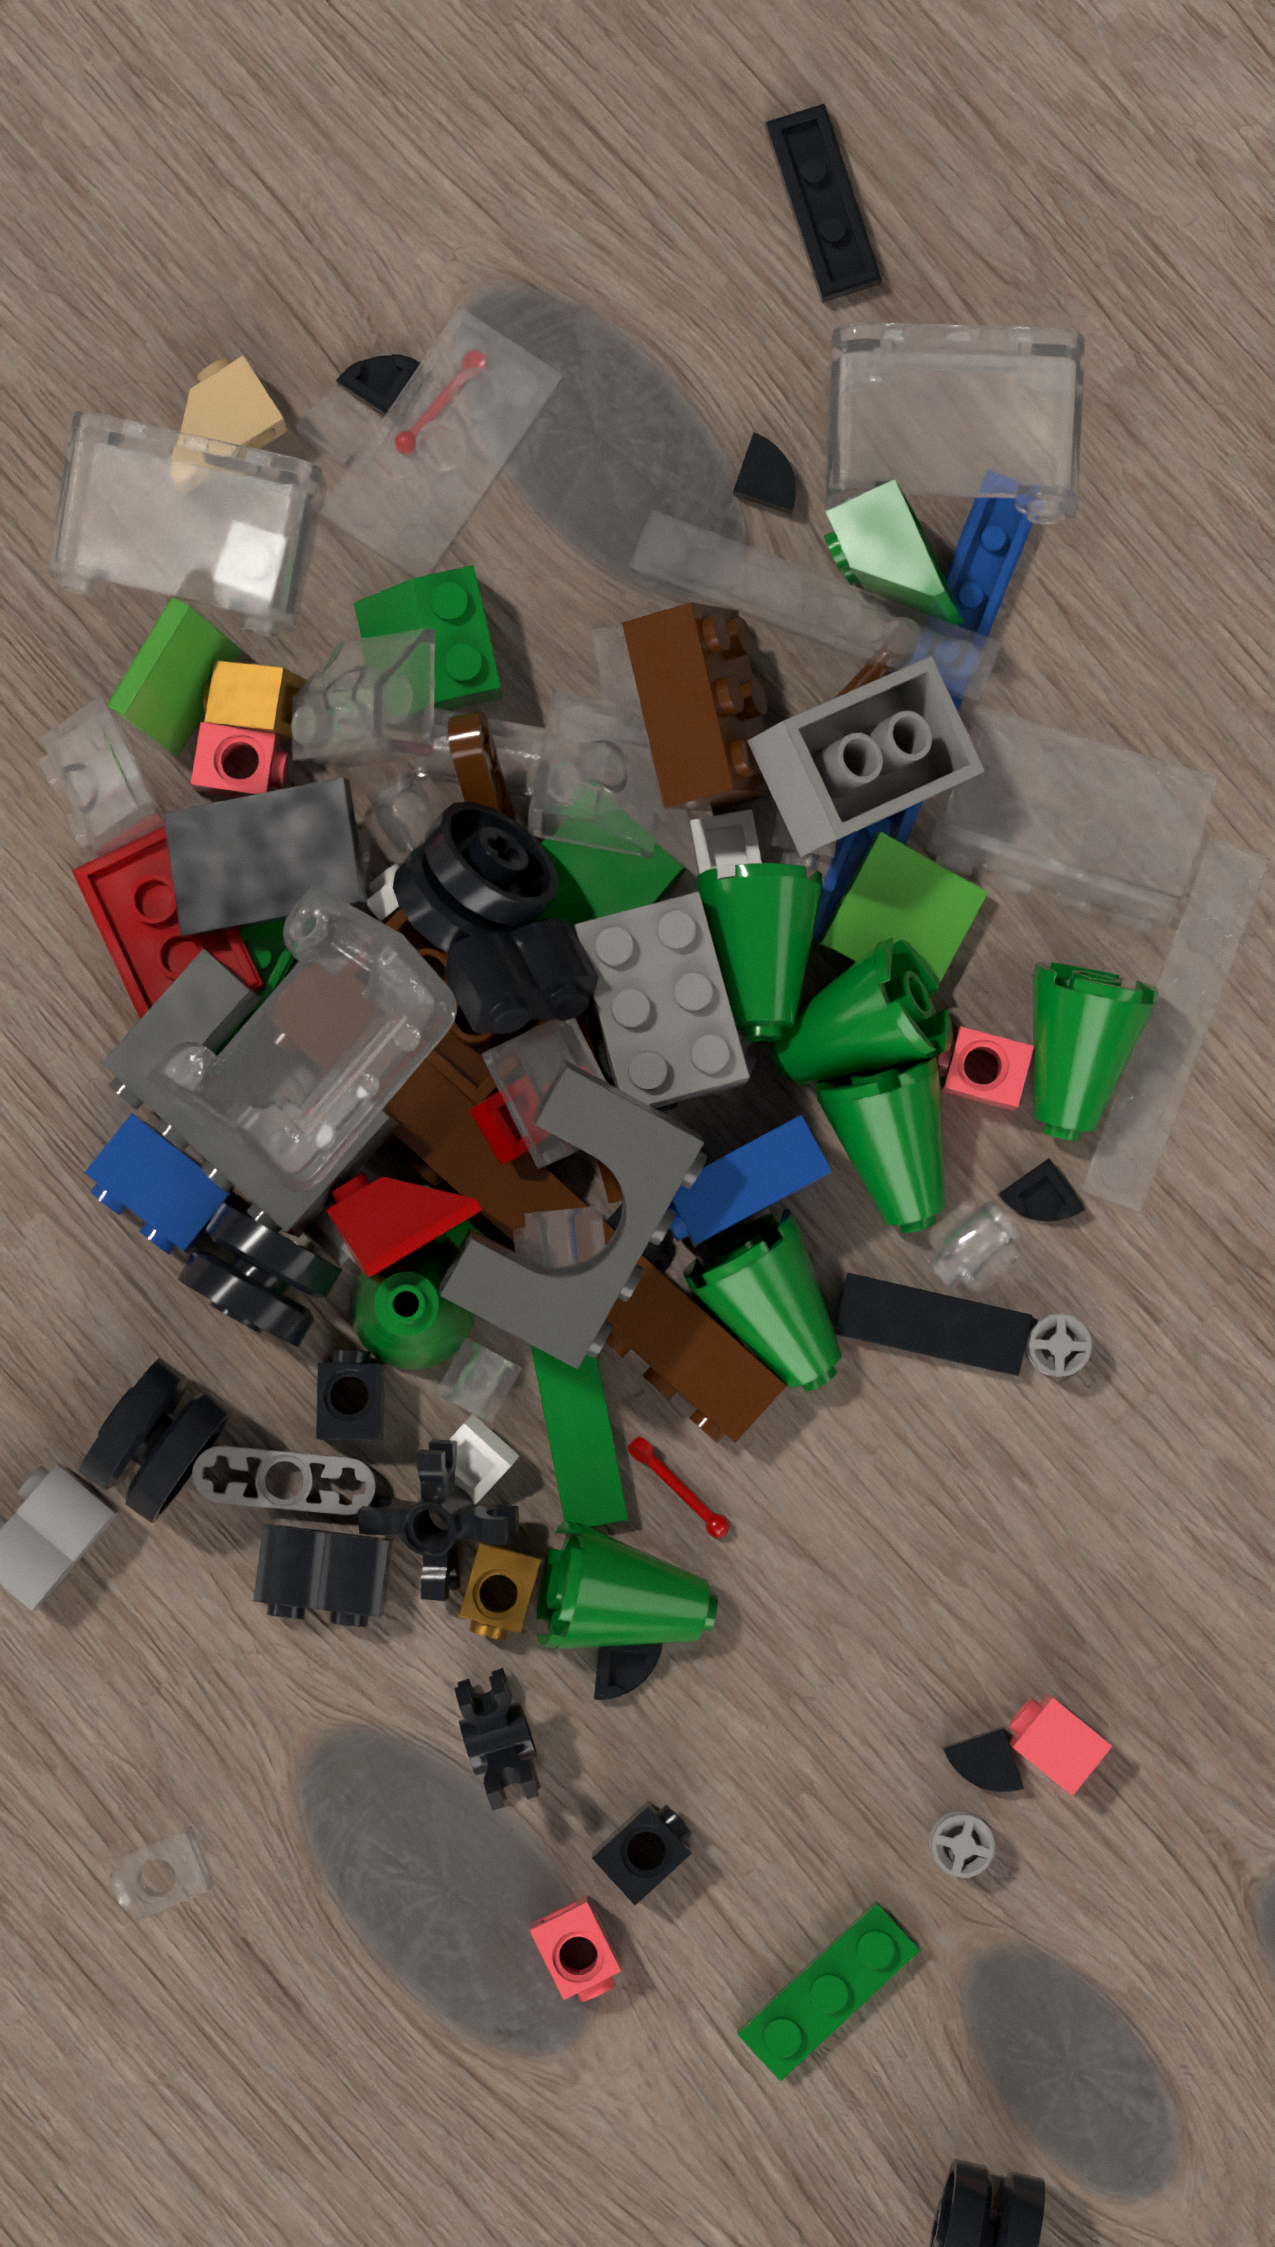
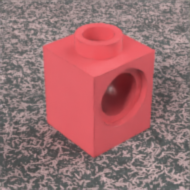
[191,722,289,798]
[937,1026,1034,1111]
[1008,1694,1112,1796]
[530,1895,621,2002]

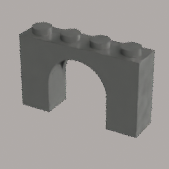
[102,949,400,1238]
[439,1060,707,1369]

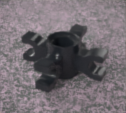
[358,1439,519,1601]
[454,1668,541,1811]

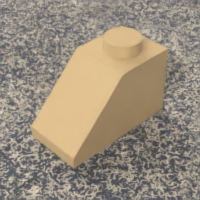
[171,355,288,497]

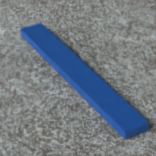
[813,469,1045,940]

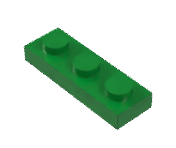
[737,1901,920,2082]

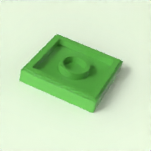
[107,597,242,756]
[817,832,988,998]

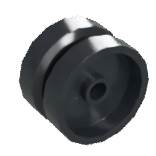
[393,801,559,954]
[177,1201,343,1347]
[79,1358,234,1523]
[929,2159,1045,2247]

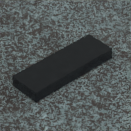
[765,103,882,303]
[834,1272,1032,1377]

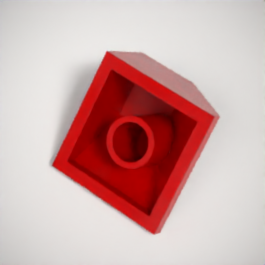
[325,1172,482,1277]

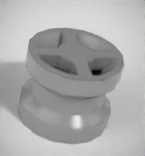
[1025,1313,1092,1377]
[928,1810,995,1878]

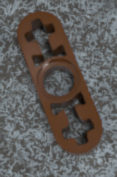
[448,712,516,821]

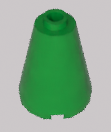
[696,863,823,1042]
[770,937,953,1085]
[1032,962,1159,1141]
[815,1056,946,1233]
[683,1209,842,1392]
[350,1245,475,1370]
[536,1520,718,1649]

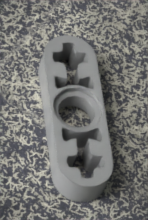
[192,1446,377,1515]

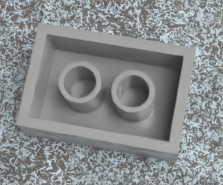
[747,656,985,857]
[574,892,749,1108]

